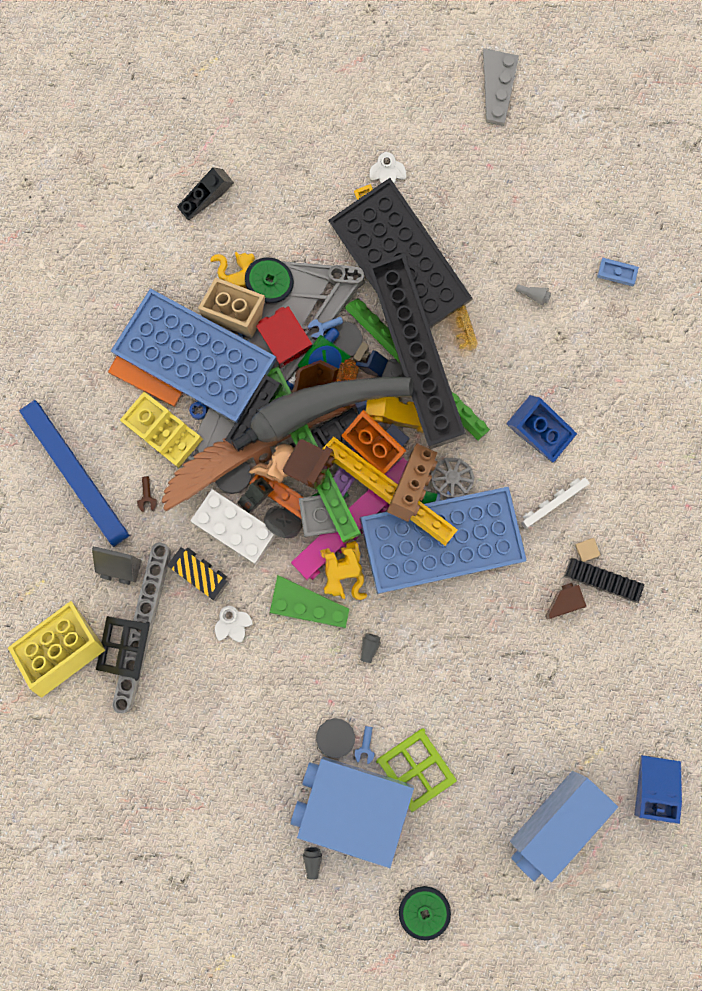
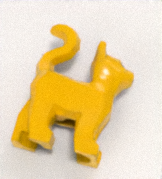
[210,252,255,289]
[320,541,367,600]

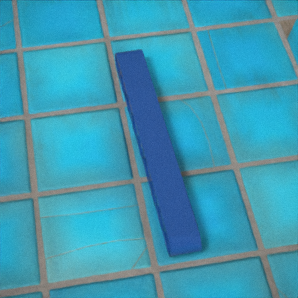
[19,400,130,547]

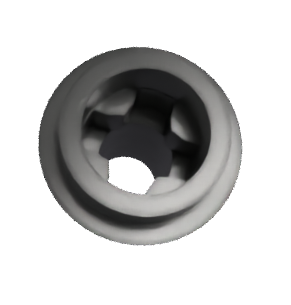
[360,633,381,663]
[303,847,322,880]

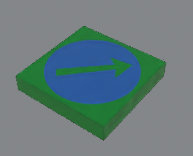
[298,335,351,372]

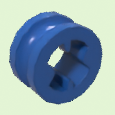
[189,402,207,420]

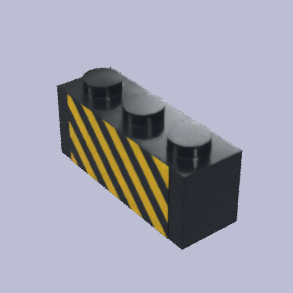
[167,547,229,601]

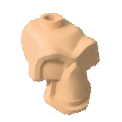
[249,444,294,483]

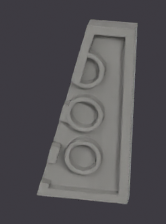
[483,48,519,126]

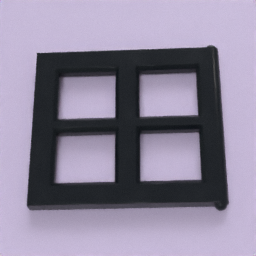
[96,616,150,681]

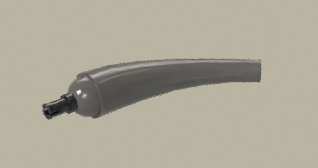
[231,377,413,452]

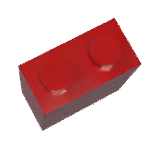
[256,306,312,368]

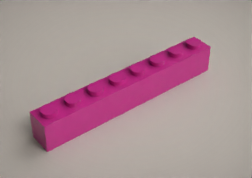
[291,457,407,581]

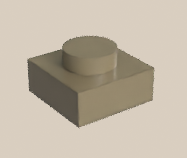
[353,342,370,364]

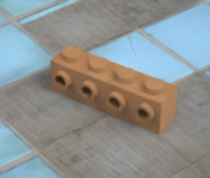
[387,443,438,522]

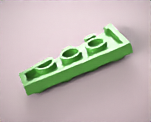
[270,575,349,628]

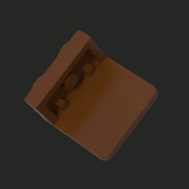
[292,360,339,393]
[283,439,335,490]

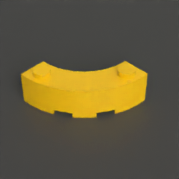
[366,397,424,433]

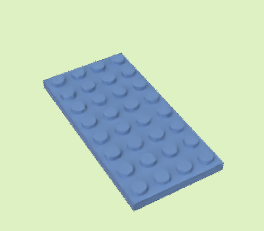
[111,288,277,423]
[360,487,527,594]

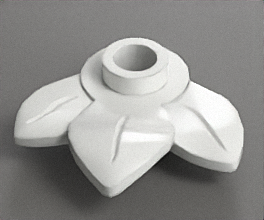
[369,152,406,183]
[215,606,253,642]

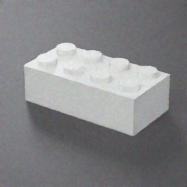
[190,489,276,565]

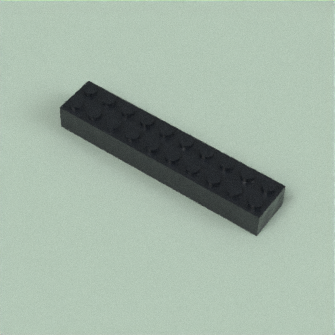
[368,254,466,449]

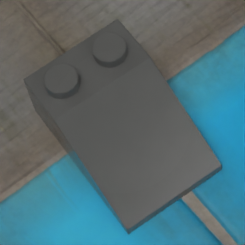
[92,546,142,585]

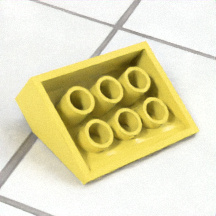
[8,601,105,698]

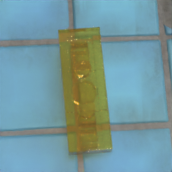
[456,305,478,350]

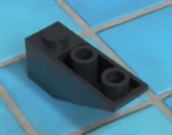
[177,167,234,220]

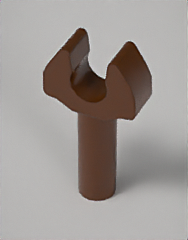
[137,476,157,513]

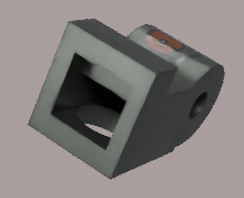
[238,477,274,513]

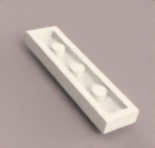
[521,477,590,529]

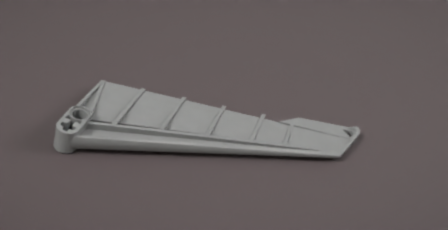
[188,261,364,461]

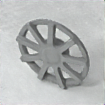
[431,458,474,498]

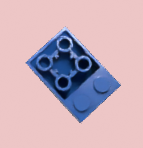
[634,755,682,824]

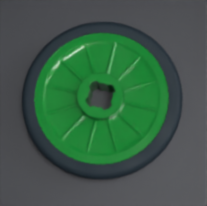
[245,257,294,303]
[399,886,451,941]

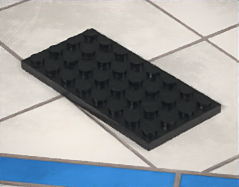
[328,178,473,328]

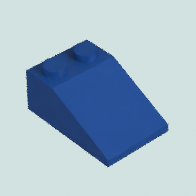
[507,395,577,463]

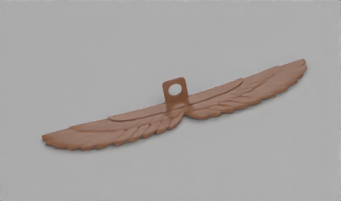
[162,404,355,511]

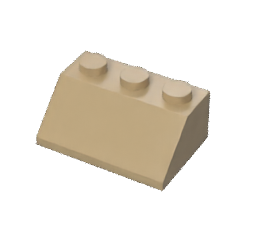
[198,277,265,338]

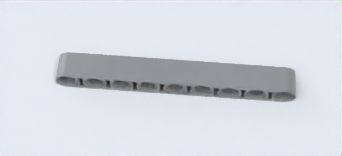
[112,542,171,713]

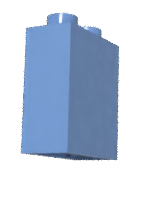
[290,757,414,868]
[510,771,618,883]

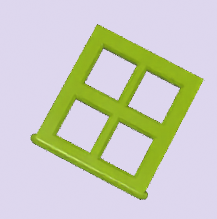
[376,728,457,812]

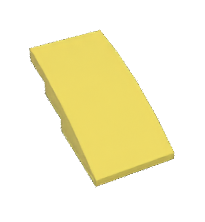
[120,392,203,468]

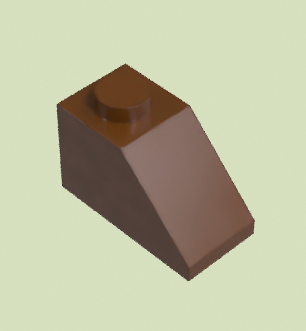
[546,583,587,620]

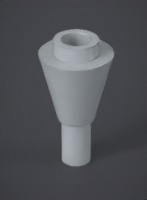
[516,284,551,306]

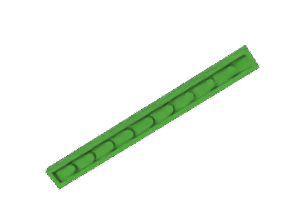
[345,298,490,441]
[267,366,361,543]

